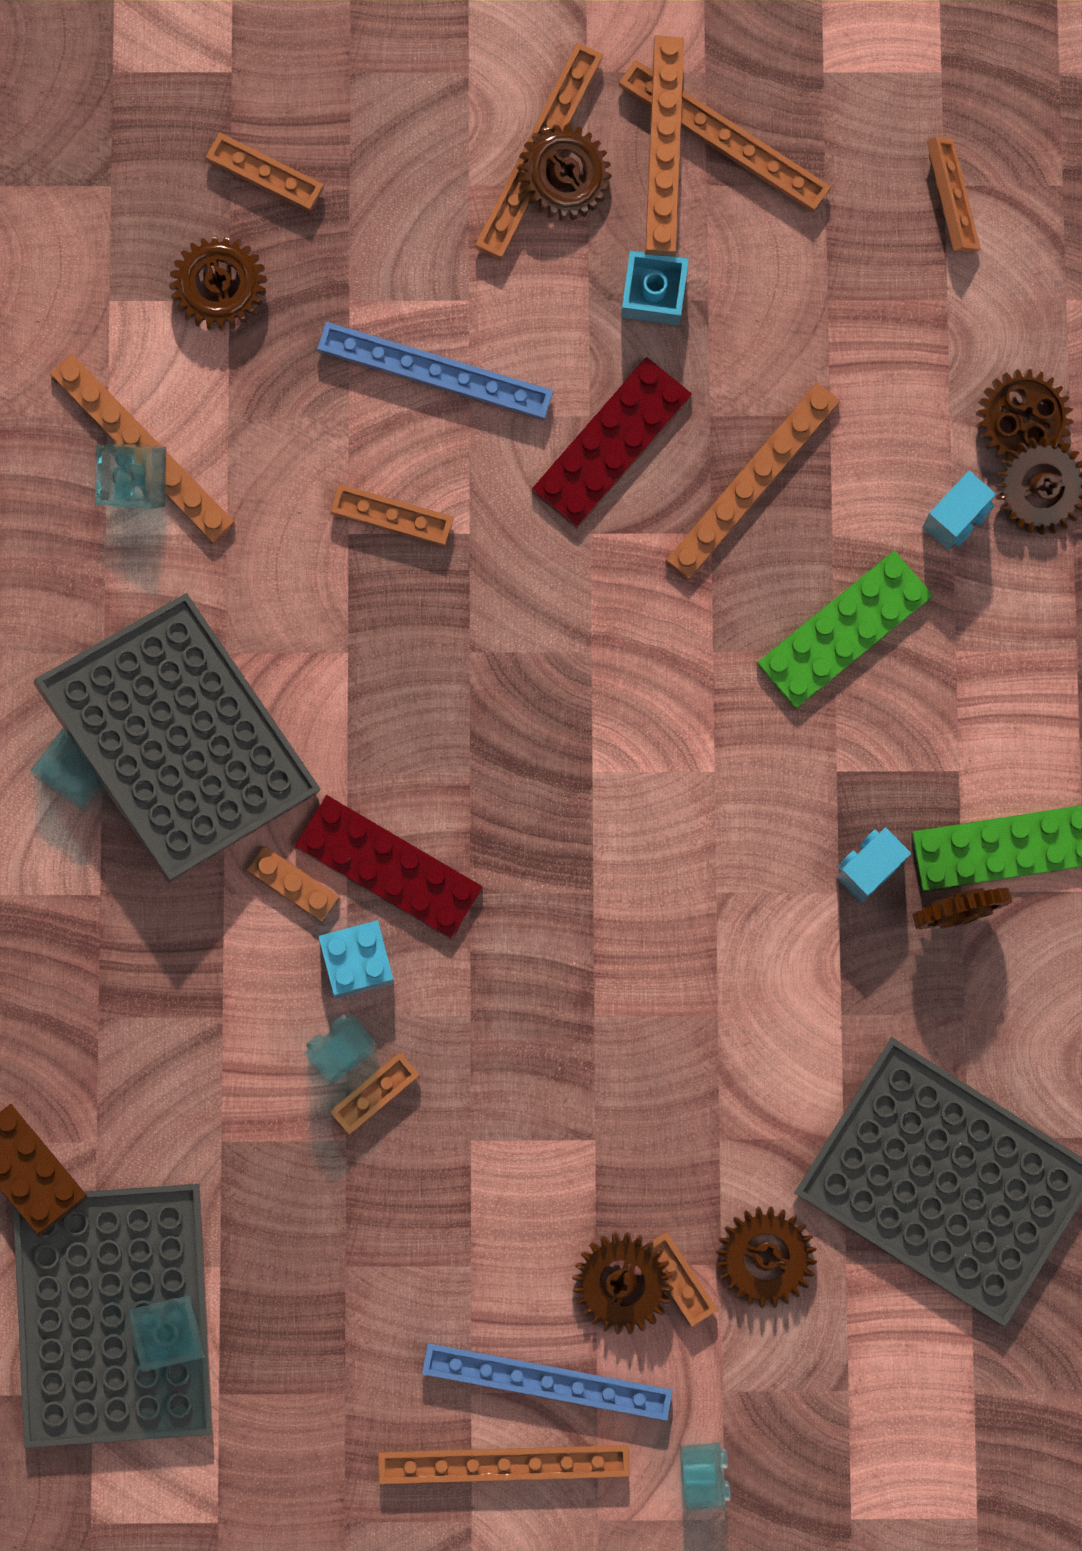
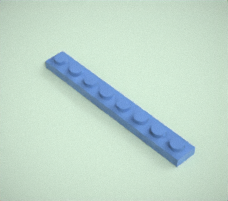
[317,322,553,421]
[422,1343,673,1421]

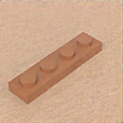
[205,132,324,213]
[927,136,981,254]
[330,484,454,547]

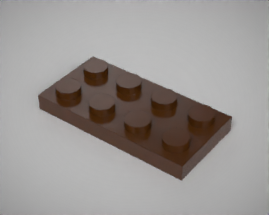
[0,1104,88,1237]

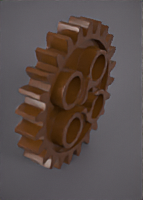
[976,369,1074,461]
[912,887,1012,930]

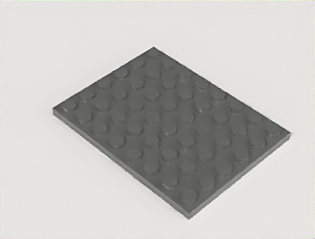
[34,593,321,883]
[794,1037,1082,1328]
[13,1184,213,1448]

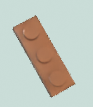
[247,846,340,923]
[329,1052,420,1136]
[651,1232,718,1327]

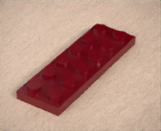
[532,357,692,529]
[295,795,483,940]

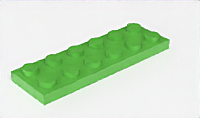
[757,550,933,710]
[911,805,1082,892]

